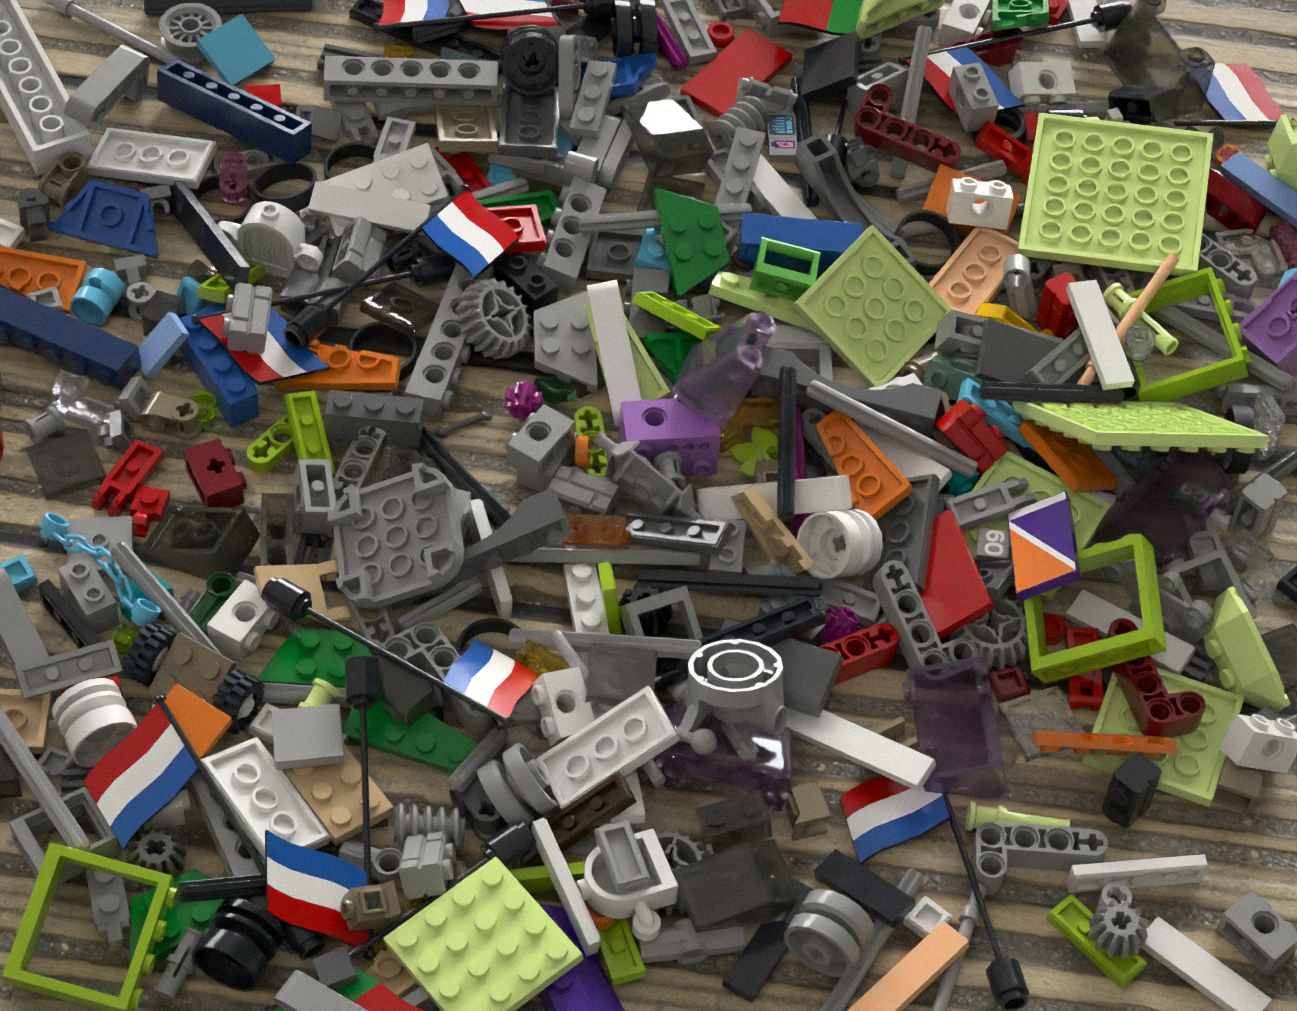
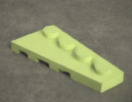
[709,271,817,333]
[584,303,671,400]

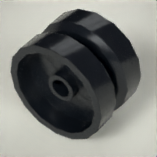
[610,0,657,58]

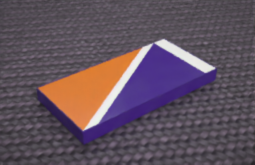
[1007,491,1081,601]

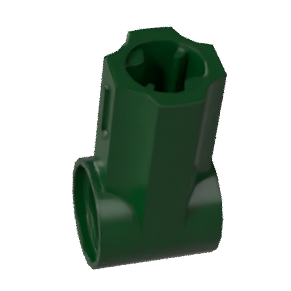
[188,571,237,637]

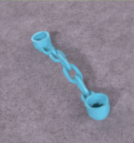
[40,512,161,627]

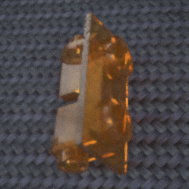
[562,513,631,547]

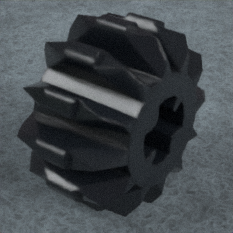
[618,582,673,637]

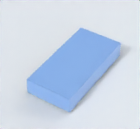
[139,312,190,379]

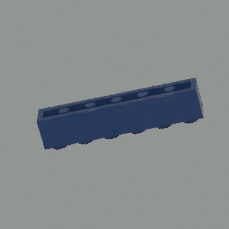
[157,59,312,165]
[0,286,142,391]

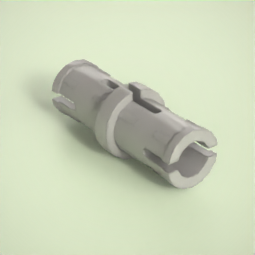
[153,927,202,1001]

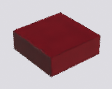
[987,665,1031,705]

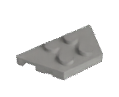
[533,290,597,392]

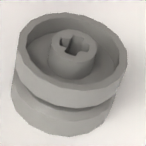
[477,743,559,826]
[784,889,874,977]

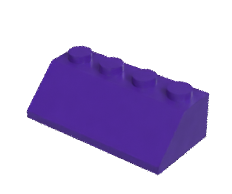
[537,904,625,1011]

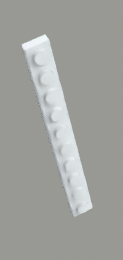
[563,563,645,824]

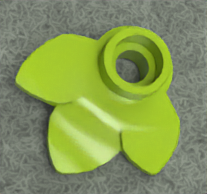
[730,427,778,477]

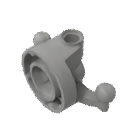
[676,639,788,755]

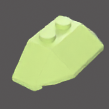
[855,0,945,41]
[1264,114,1297,192]
[1203,586,1290,713]

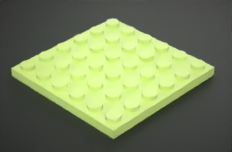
[1017,113,1214,276]
[1011,401,1269,453]

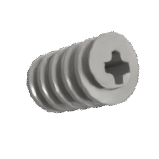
[708,95,770,150]
[394,803,466,852]

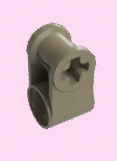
[37,151,88,208]
[138,391,202,441]

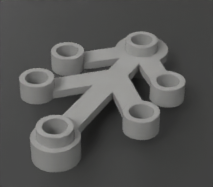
[1105,559,1214,631]

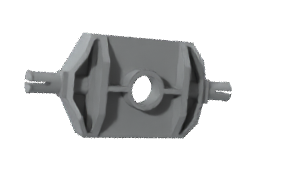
[593,432,706,520]

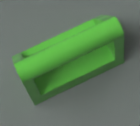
[749,237,820,301]

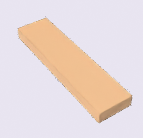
[847,921,969,1011]

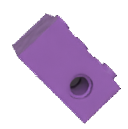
[1238,271,1297,377]
[618,396,721,476]

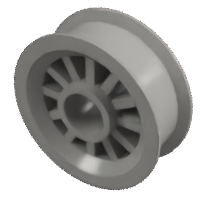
[159,3,222,63]

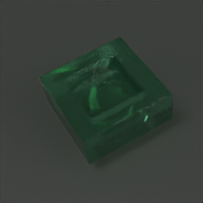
[534,375,577,405]

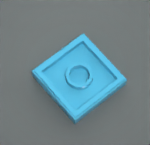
[195,14,276,86]

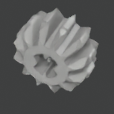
[1089,898,1148,960]

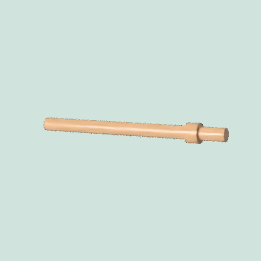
[1076,254,1179,385]

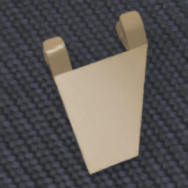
[253,560,352,627]

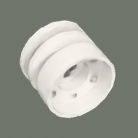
[797,509,883,579]
[52,678,137,768]

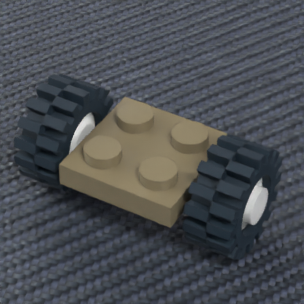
[122,622,265,735]

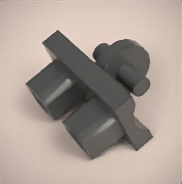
[845,137,880,187]
[17,188,51,242]

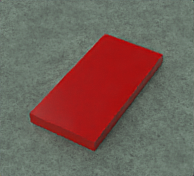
[680,28,792,118]
[918,509,995,639]

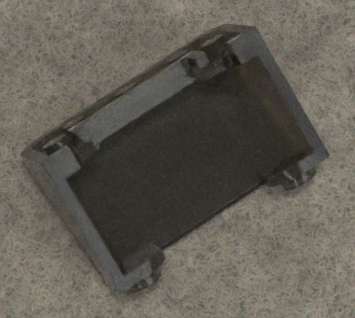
[1103,0,1216,120]

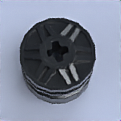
[500,24,559,95]
[191,898,286,992]

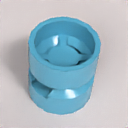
[70,268,125,326]

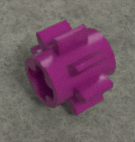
[504,381,543,420]
[823,606,860,642]

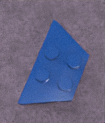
[556,53,657,98]
[47,179,159,259]

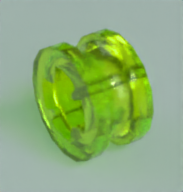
[188,390,217,421]
[110,623,138,656]

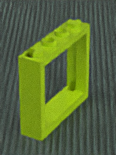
[1109,267,1251,402]
[1024,533,1167,684]
[2,842,177,1011]

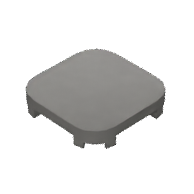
[328,463,464,609]

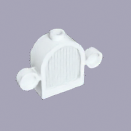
[218,201,324,278]
[576,823,678,941]

